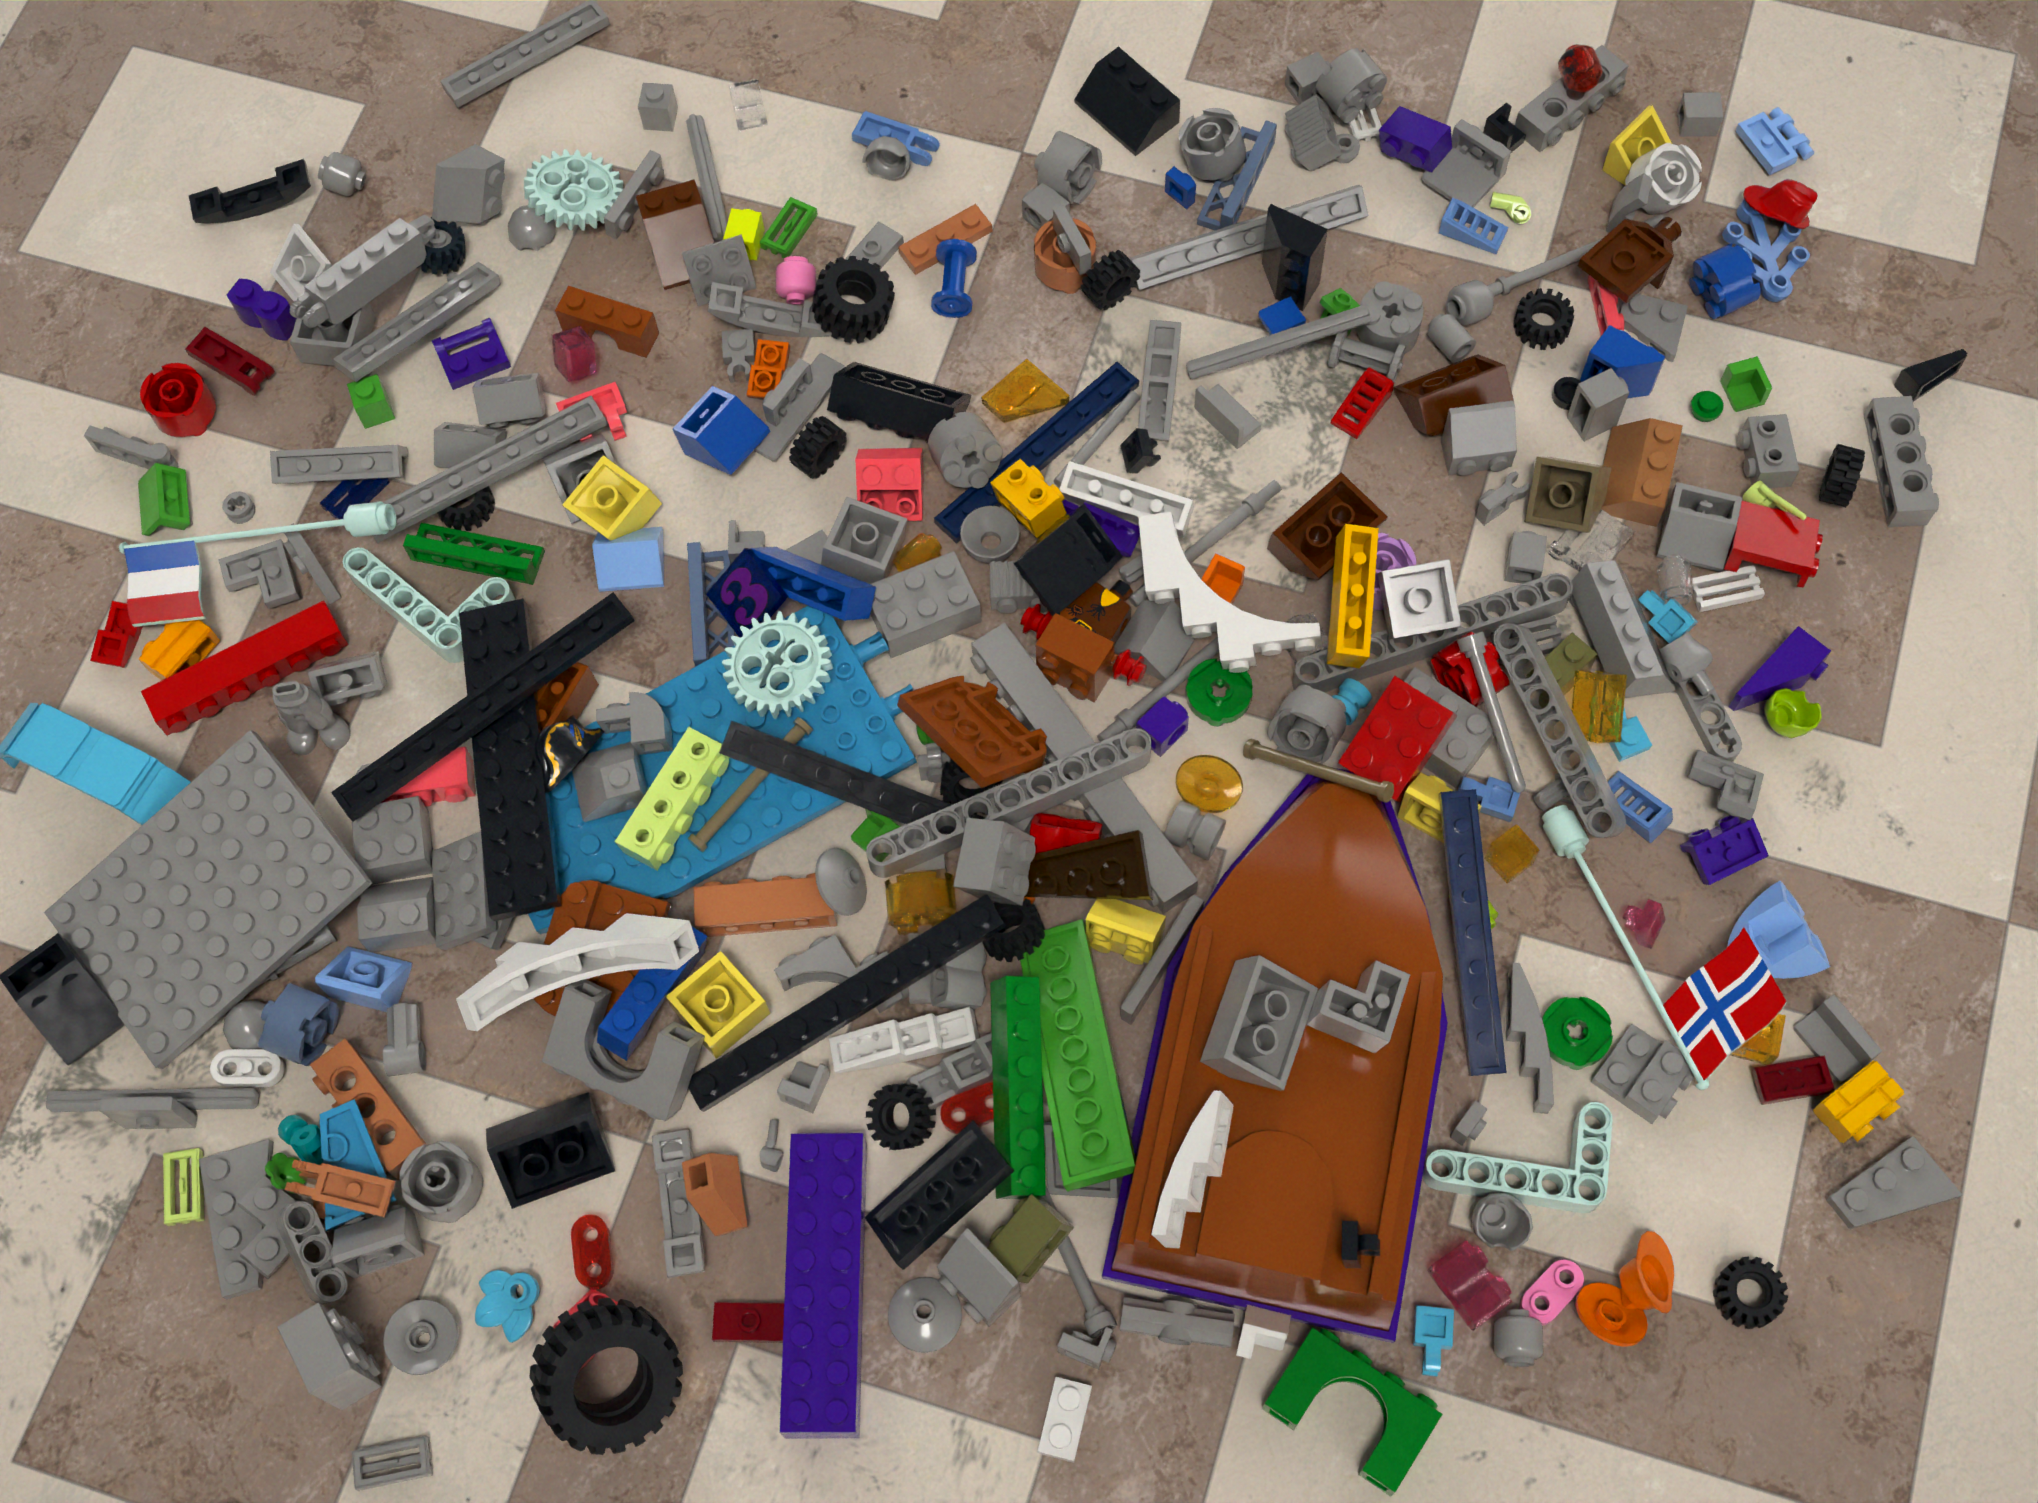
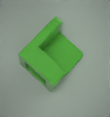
[1720,356,1772,412]
[851,809,900,862]

